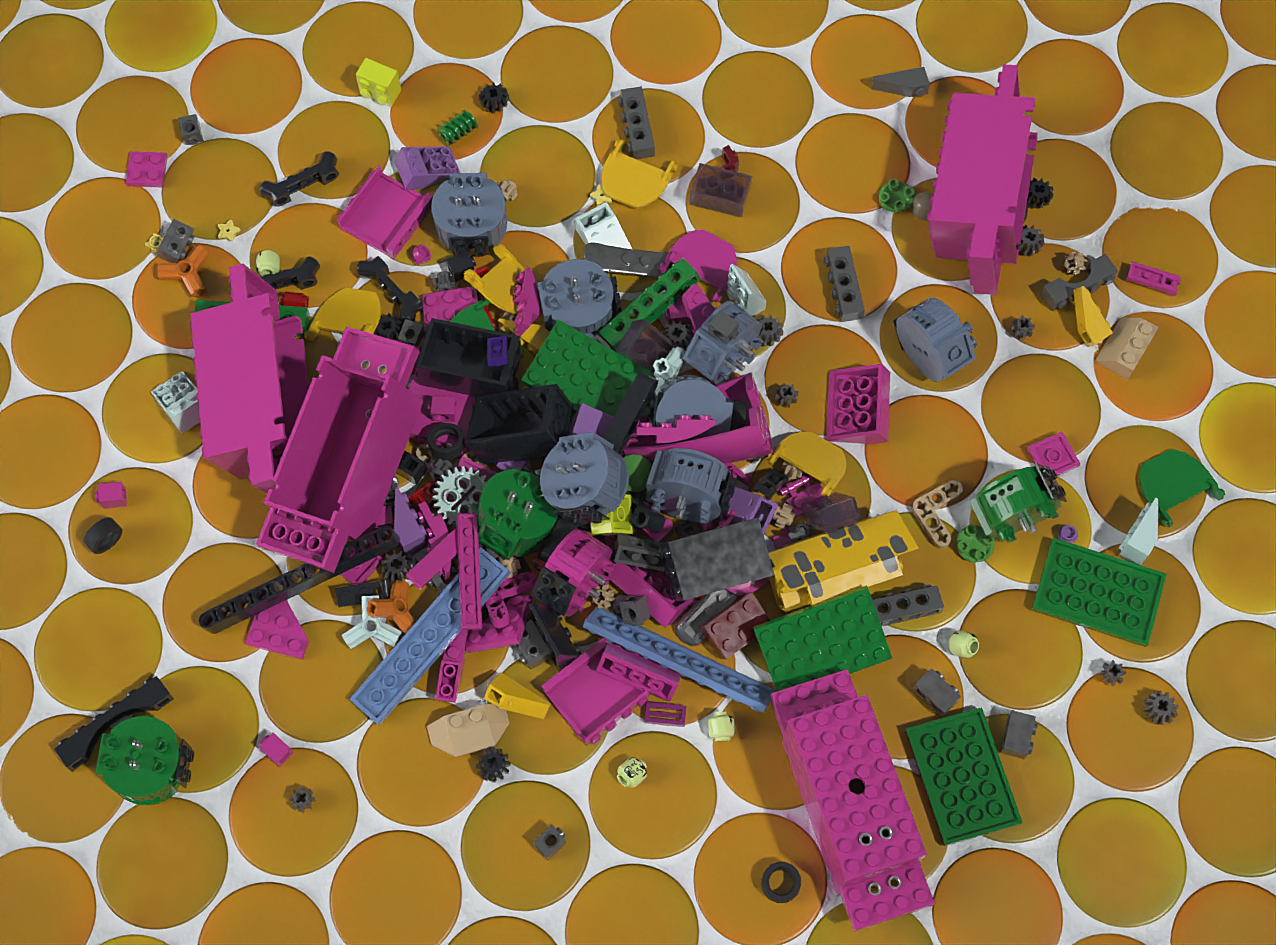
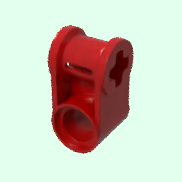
[408,480,439,512]

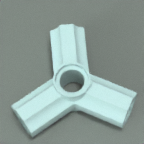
[653,347,685,394]
[342,596,402,649]

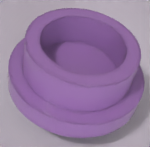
[1058,525,1078,543]

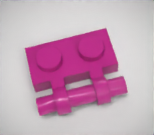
[779,474,829,518]

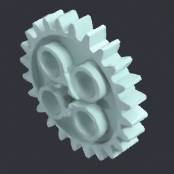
[431,466,487,529]

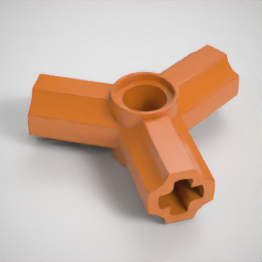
[157,245,210,298]
[366,580,416,634]

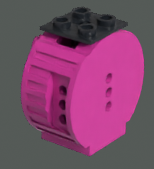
[531,528,616,617]

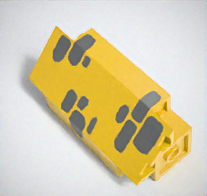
[768,510,919,612]

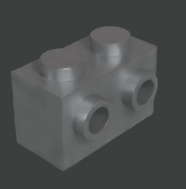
[156,219,195,263]
[513,620,551,669]
[913,668,961,717]
[1000,710,1037,759]

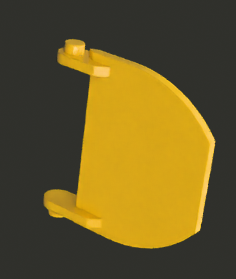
[601,139,678,209]
[464,244,524,315]
[305,288,382,341]
[767,432,846,497]

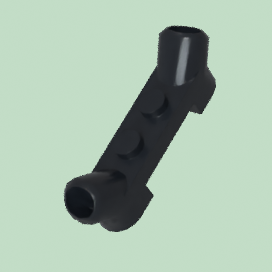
[260,151,339,207]
[357,256,423,324]
[261,257,320,290]
[626,491,666,533]

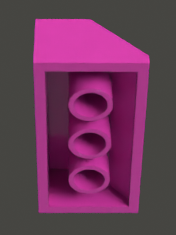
[607,563,695,628]
[596,643,681,702]

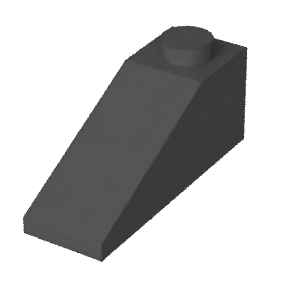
[871,67,930,97]

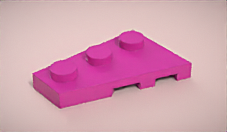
[682,284,715,335]

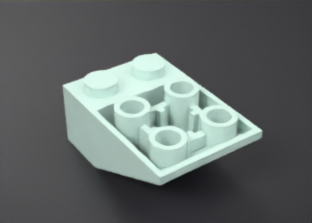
[575,202,632,249]
[727,264,767,316]
[151,371,201,434]
[1118,498,1158,565]

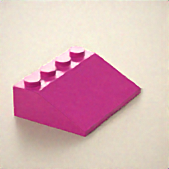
[826,364,890,444]

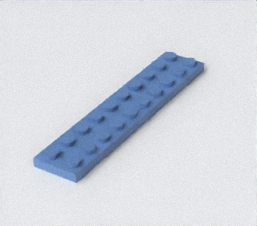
[350,547,511,726]
[583,606,776,713]

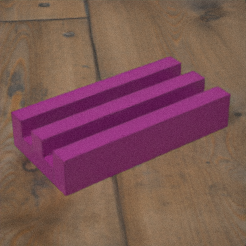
[645,702,686,727]

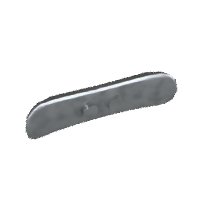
[584,242,680,280]
[676,589,740,646]

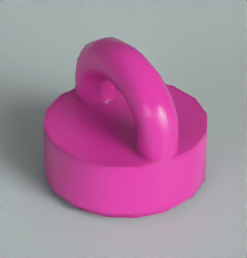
[413,245,431,265]

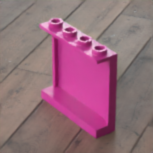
[337,166,433,259]
[409,370,476,456]
[541,638,649,746]

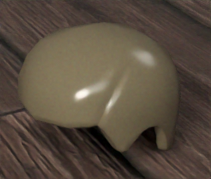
[912,192,934,221]

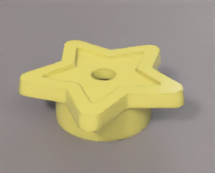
[590,184,612,206]
[218,220,241,241]
[145,233,164,255]

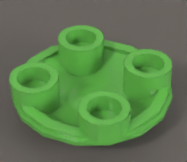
[879,179,915,212]
[623,454,652,492]
[956,524,995,563]

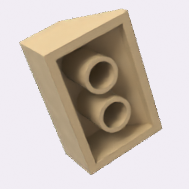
[1095,317,1159,380]

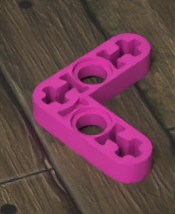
[484,572,536,628]

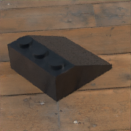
[529,603,581,672]

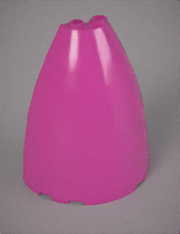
[622,372,773,464]

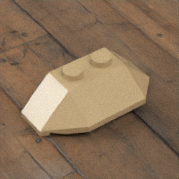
[427,704,510,757]

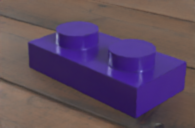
[487,336,508,366]

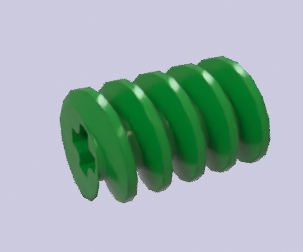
[438,110,479,147]

